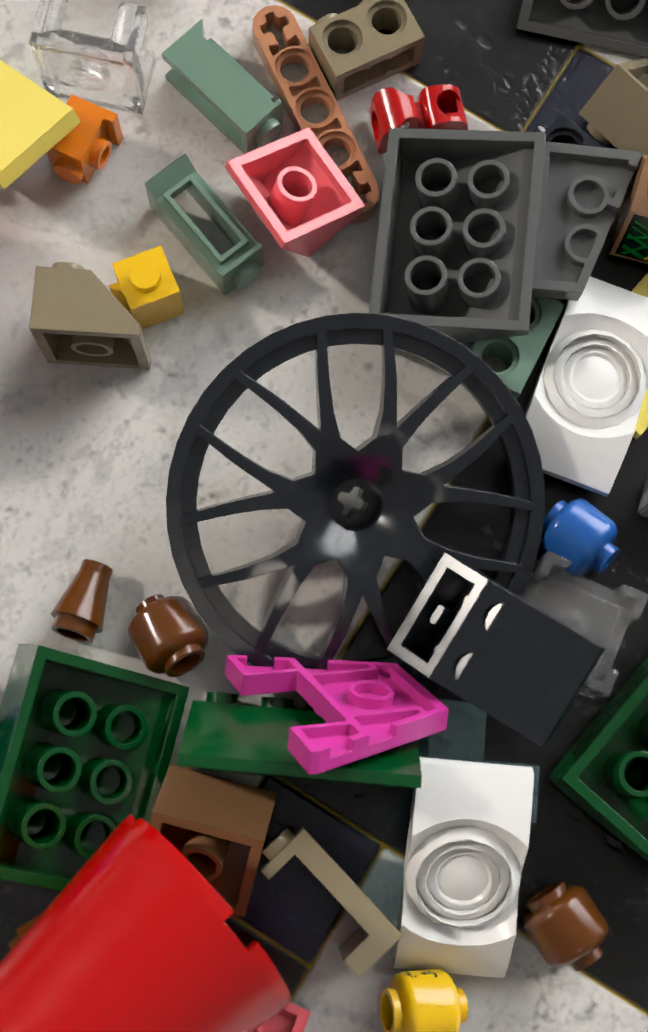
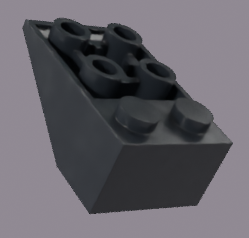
[387,552,605,748]

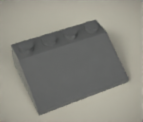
[369,128,546,343]

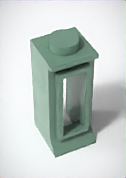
[162,18,283,154]
[145,153,264,295]

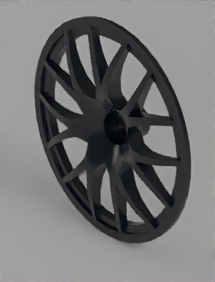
[166,313,545,682]

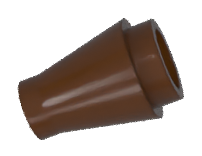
[51,559,113,643]

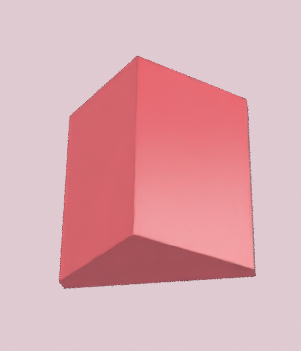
[225,127,366,257]

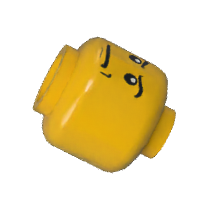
[379,969,468,1032]

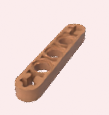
[252,5,380,224]

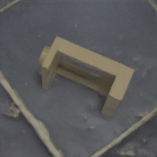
[261,826,403,979]

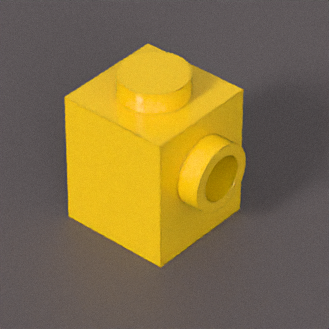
[108,245,185,329]

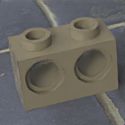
[308,0,425,101]

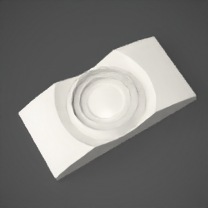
[525,276,648,497]
[393,757,534,978]

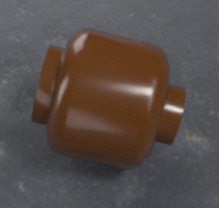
[128,594,209,677]
[524,880,609,971]

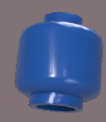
[540,499,619,578]

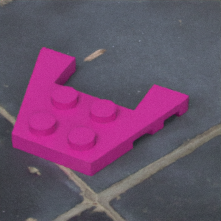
[225,655,449,775]

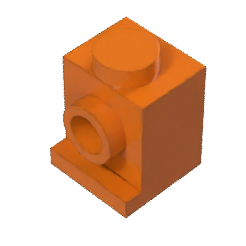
[47,94,123,184]

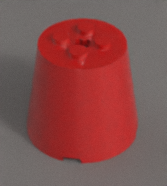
[0,814,291,1032]

